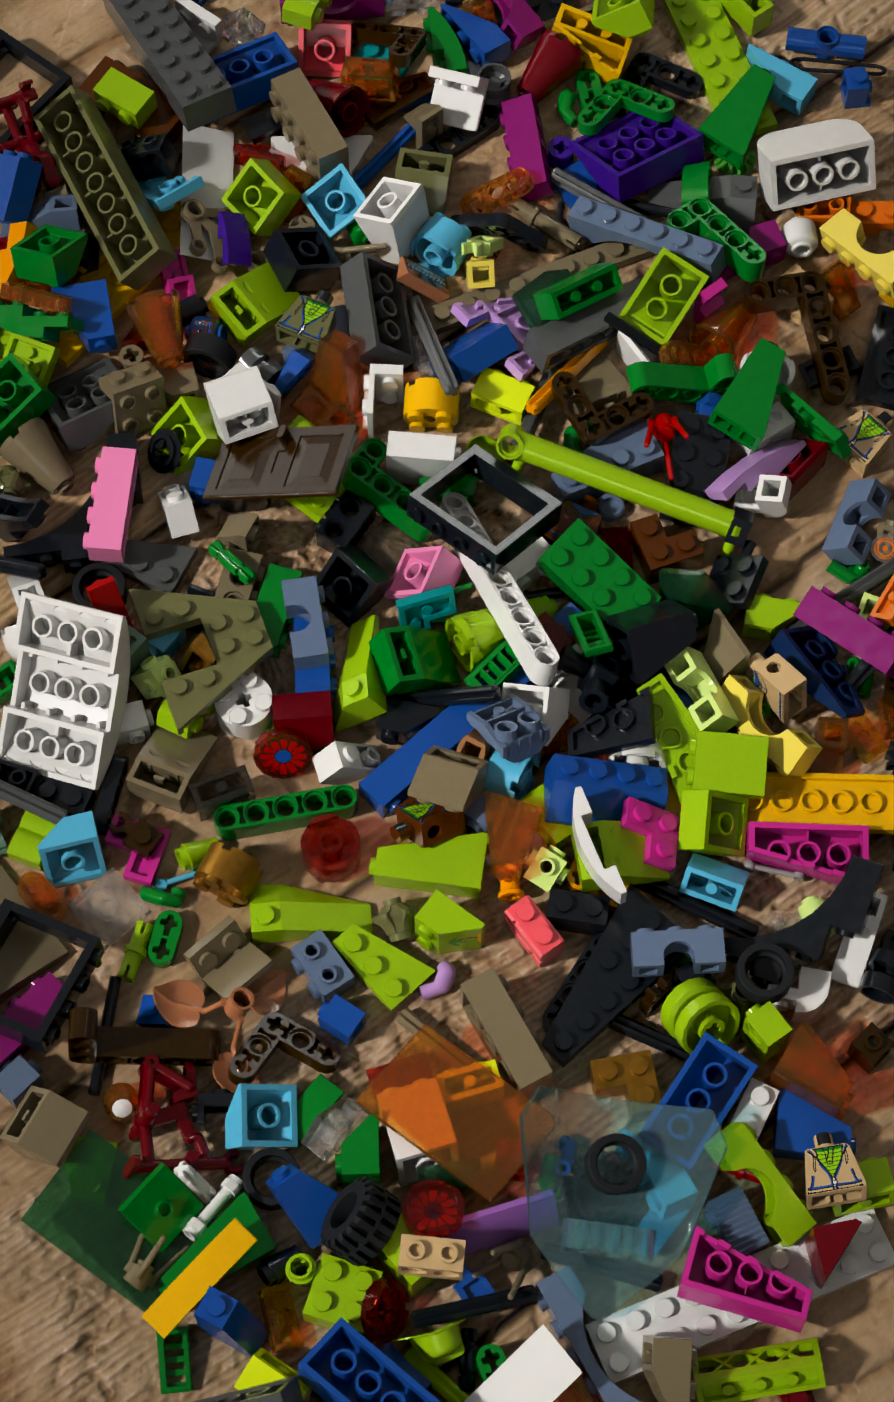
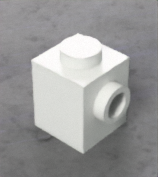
[117,700,155,746]

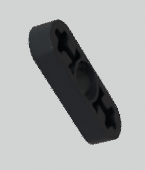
[93,754,129,836]

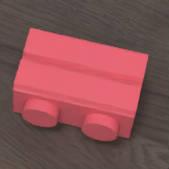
[504,895,565,968]

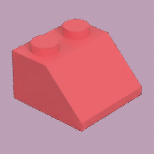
[298,19,353,78]

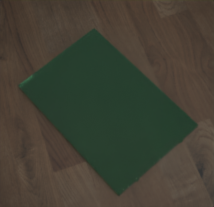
[21,1129,215,1312]

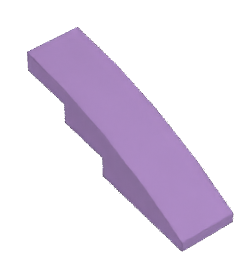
[705,439,806,501]

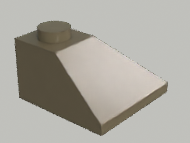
[703,608,751,686]

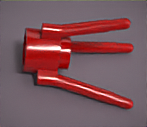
[644,413,689,481]

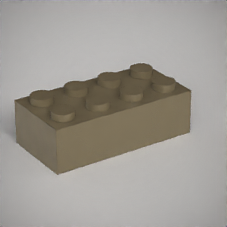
[269,67,349,183]
[460,967,555,1106]

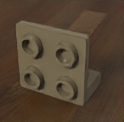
[183,916,274,999]

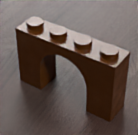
[79,56,183,144]

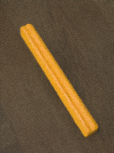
[525,340,608,416]

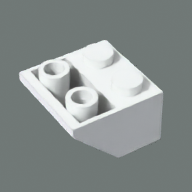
[203,366,279,445]

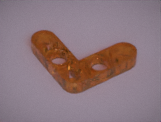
[460,167,535,260]
[0,280,73,313]

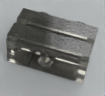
[189,765,256,822]

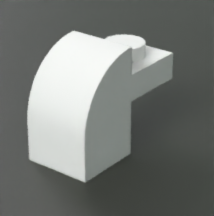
[733,474,792,518]
[766,966,832,1022]

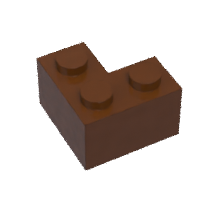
[628,514,704,585]

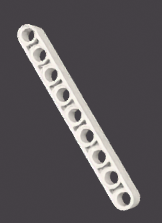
[440,492,560,686]

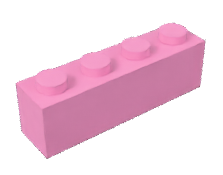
[83,446,139,563]

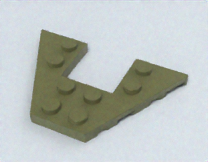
[129,589,274,735]

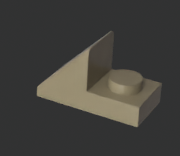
[404,103,443,149]

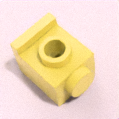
[465,255,495,289]

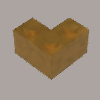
[588,1050,661,1124]

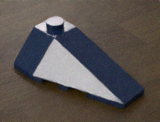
[764,626,865,719]

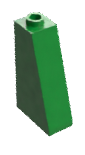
[698,64,776,170]
[707,338,785,452]
[158,1192,276,1294]

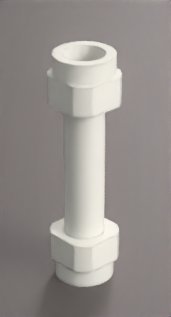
[182,1173,244,1242]

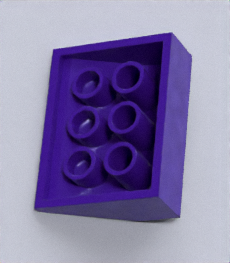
[569,112,704,203]

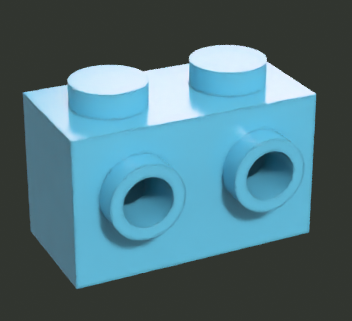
[679,852,750,912]

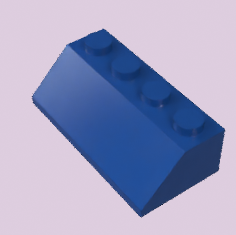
[206,32,299,125]
[544,753,668,826]
[638,1032,758,1175]

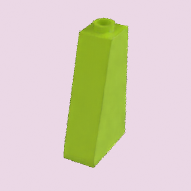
[369,832,488,899]

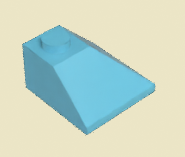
[301,163,367,239]
[38,811,108,889]
[225,1083,298,1150]

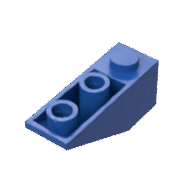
[440,3,511,67]

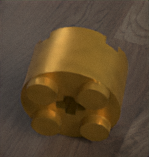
[193,842,264,908]

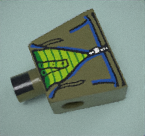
[275,290,337,360]

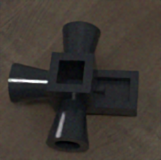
[556,643,635,714]

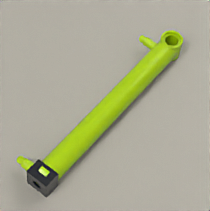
[496,423,754,555]

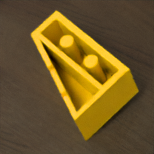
[551,3,633,84]

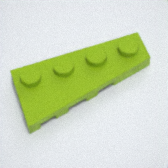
[636,673,699,803]

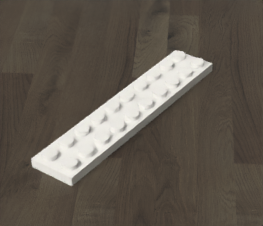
[584,1209,894,1385]

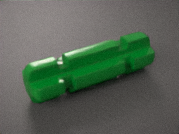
[208,540,256,585]

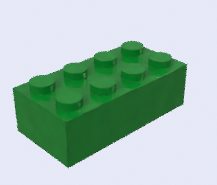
[535,518,662,636]

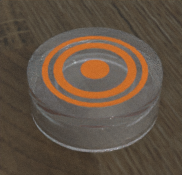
[871,534,894,563]

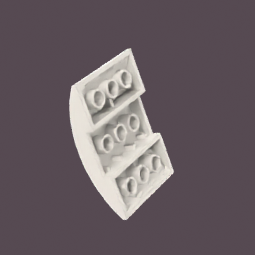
[0,591,130,790]

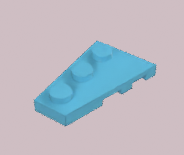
[138,176,205,211]

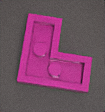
[620,796,680,872]
[105,814,172,887]

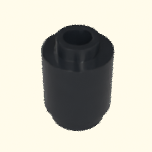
[166,294,209,330]

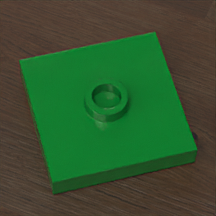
[118,1163,204,1253]

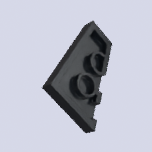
[567,686,656,758]

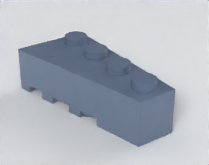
[550,417,665,504]

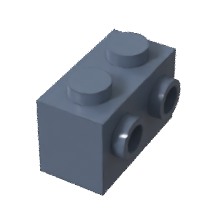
[290,929,355,1003]

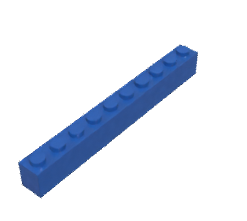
[359,602,582,818]

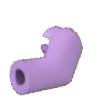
[419,961,456,1001]

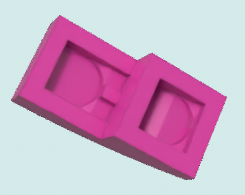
[160,249,197,305]
[694,277,728,325]

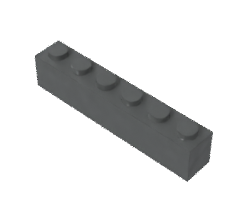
[522,274,645,373]

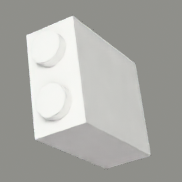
[386,431,462,485]

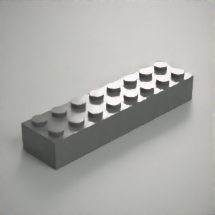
[103,0,237,132]

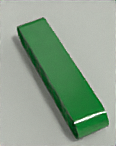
[214,784,358,841]

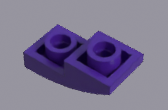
[218,211,251,268]

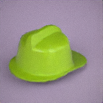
[391,1318,466,1364]

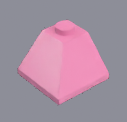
[384,545,464,599]

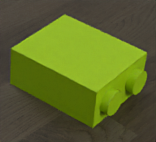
[685,730,769,799]

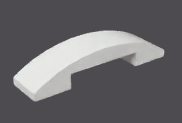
[572,786,627,904]

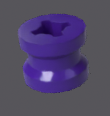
[548,136,574,169]

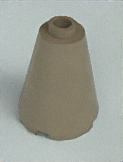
[0,417,74,495]

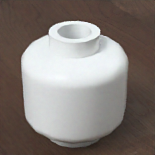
[782,216,819,258]

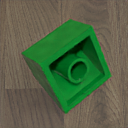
[10,224,88,287]
[335,1112,381,1189]

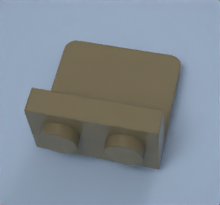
[98,361,167,434]

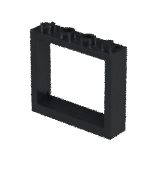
[0,29,73,143]
[406,444,562,575]
[0,899,105,1054]

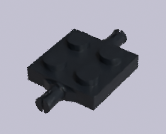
[698,540,769,621]

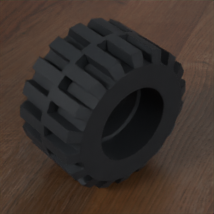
[320,1177,401,1266]

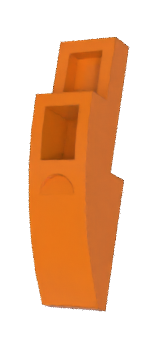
[796,195,894,236]

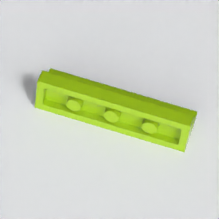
[692,1337,827,1402]

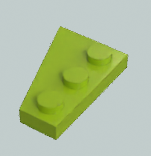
[331,923,436,1012]

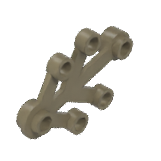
[179,199,268,274]

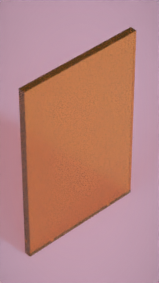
[356,1024,559,1202]

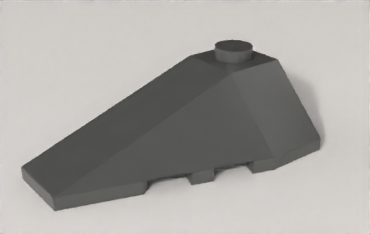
[647,175,758,235]

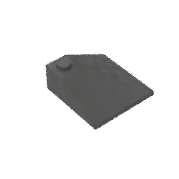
[44,357,118,454]

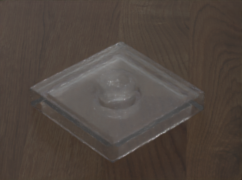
[67,867,152,950]

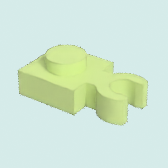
[461,235,504,257]

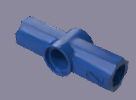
[785,26,867,60]

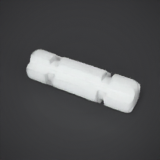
[174,1161,216,1203]

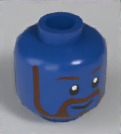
[185,316,227,341]

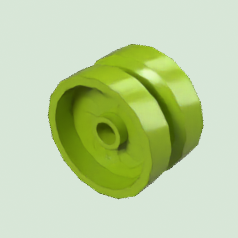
[660,977,740,1055]

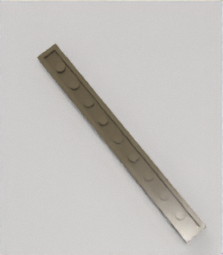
[426,220,667,335]

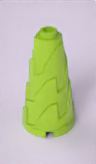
[445,596,559,672]

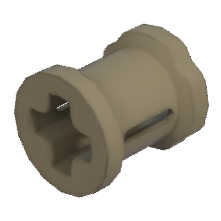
[119,345,144,369]

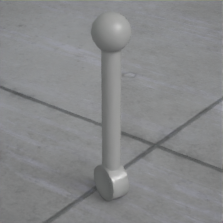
[744,860,806,881]

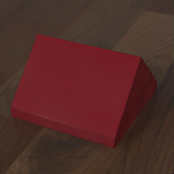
[779,438,829,501]
[272,690,334,751]
[805,1219,862,1289]

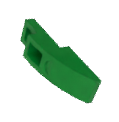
[423,7,467,74]
[0,300,84,343]

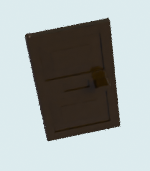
[202,424,360,501]

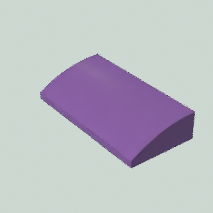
[430,1188,557,1256]

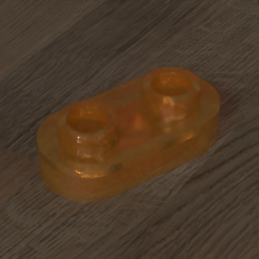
[659,340,708,367]
[17,871,67,922]

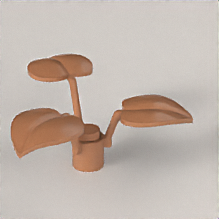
[153,968,287,1093]

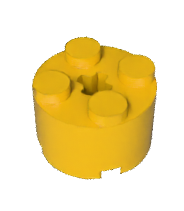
[403,377,460,433]

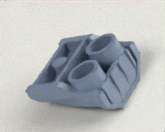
[467,694,550,763]

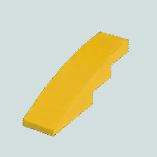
[141,1218,258,1338]

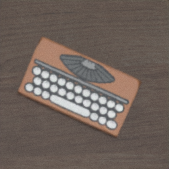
[396,256,450,303]

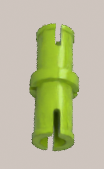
[116,920,154,983]

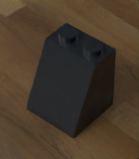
[607,598,698,685]

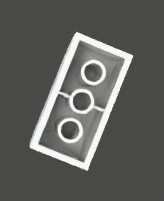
[757,119,876,212]

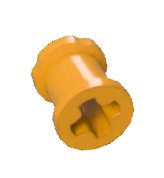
[495,865,525,902]

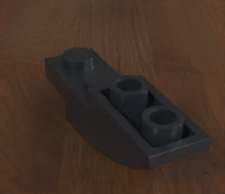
[0,759,97,816]

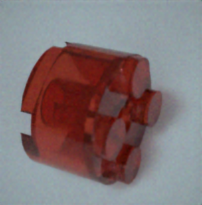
[300,814,361,883]

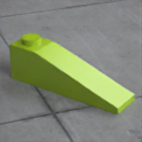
[333,614,387,732]
[249,884,373,944]

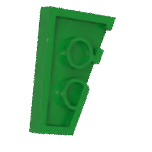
[776,382,852,460]

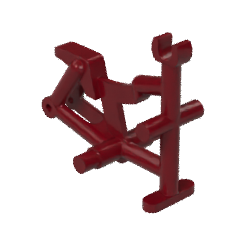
[0,79,60,197]
[123,1054,243,1180]

